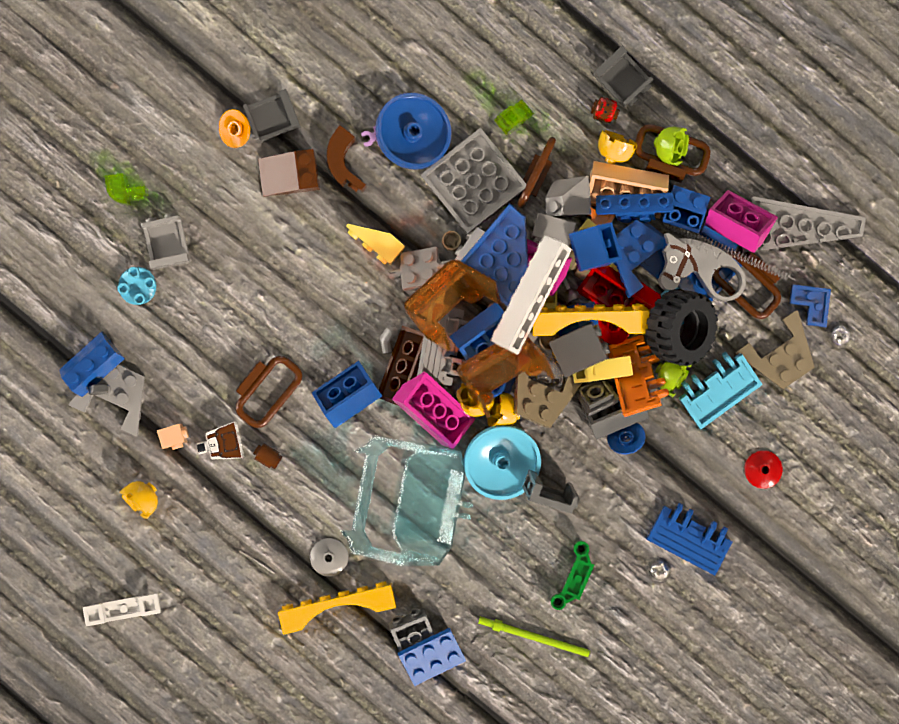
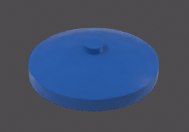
[375,93,451,169]

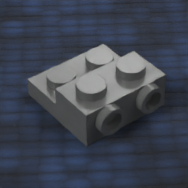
[389,608,435,652]

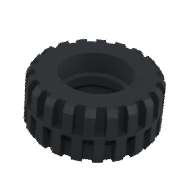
[646,289,718,366]

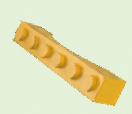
[530,304,650,336]
[278,581,397,635]

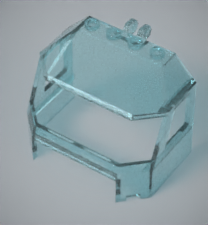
[340,436,473,566]

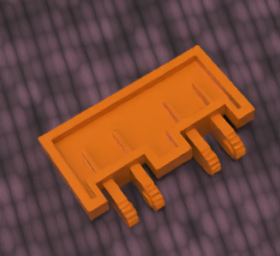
[608,334,669,417]

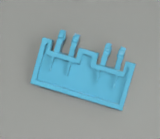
[678,352,763,429]

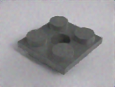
[575,379,620,416]

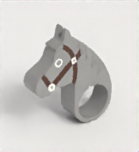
[658,233,746,302]

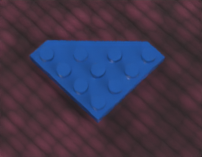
[459,204,528,307]

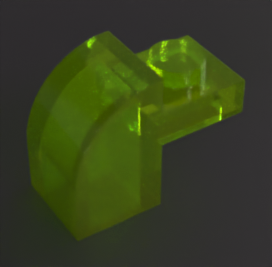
[494,99,534,136]
[104,173,149,206]

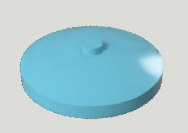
[464,425,541,500]

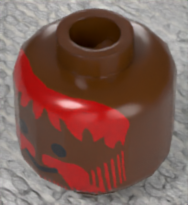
[591,97,620,124]

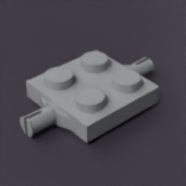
[389,247,453,291]

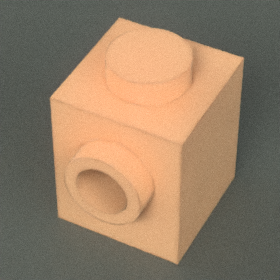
[157,423,189,450]

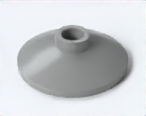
[310,538,348,577]

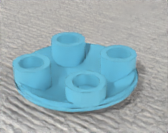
[118,267,156,305]

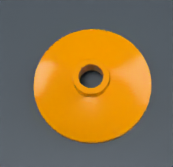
[219,109,250,148]

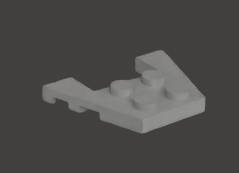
[69,364,145,436]

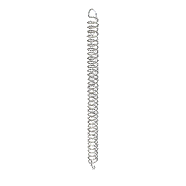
[662,222,797,281]

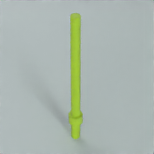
[478,616,590,657]

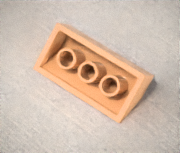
[589,161,669,219]

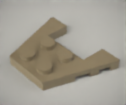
[734,310,815,389]
[514,353,583,428]

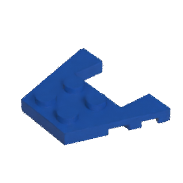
[614,220,667,298]

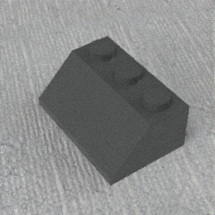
[579,384,649,440]

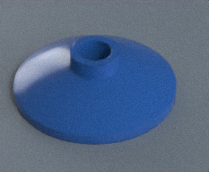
[607,423,646,454]

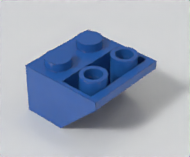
[662,185,711,234]
[569,222,623,272]

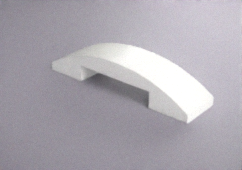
[83,593,161,626]

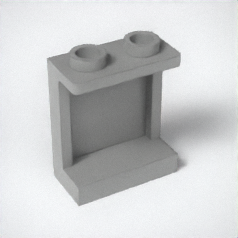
[141,213,191,270]

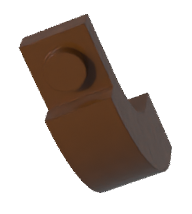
[327,125,367,193]

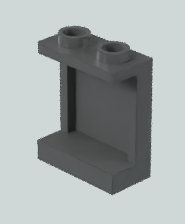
[593,45,653,108]
[242,89,301,143]
[549,321,610,377]
[522,470,579,514]

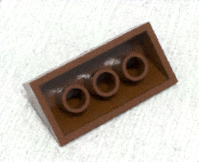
[379,326,424,406]

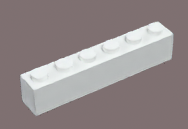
[491,235,572,355]

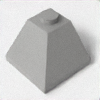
[545,176,591,218]

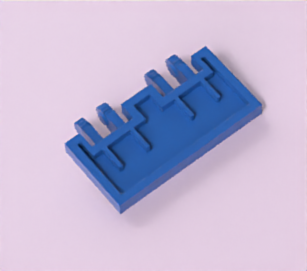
[646,503,733,576]

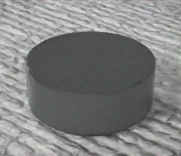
[88,384,108,395]

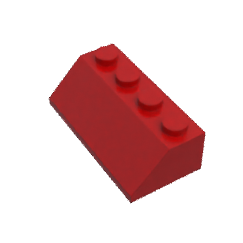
[577,265,661,317]

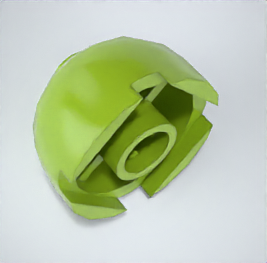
[654,126,689,166]
[655,361,691,397]

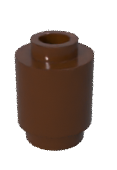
[253,443,283,469]

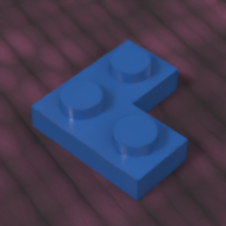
[789,285,831,327]

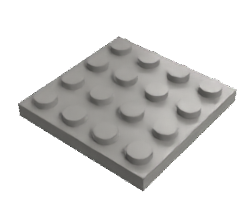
[421,128,526,234]

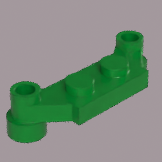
[550,541,594,610]

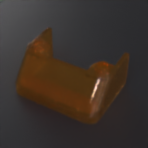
[404,260,501,351]
[457,336,555,418]

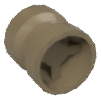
[442,231,461,251]
[538,334,557,350]

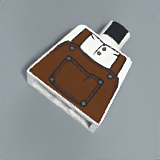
[197,422,245,460]

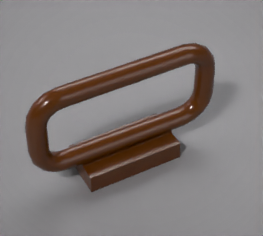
[635,124,711,183]
[518,137,556,208]
[712,251,781,319]
[235,356,302,428]

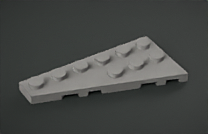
[741,196,866,253]

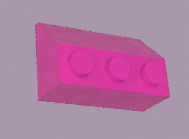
[705,190,778,253]

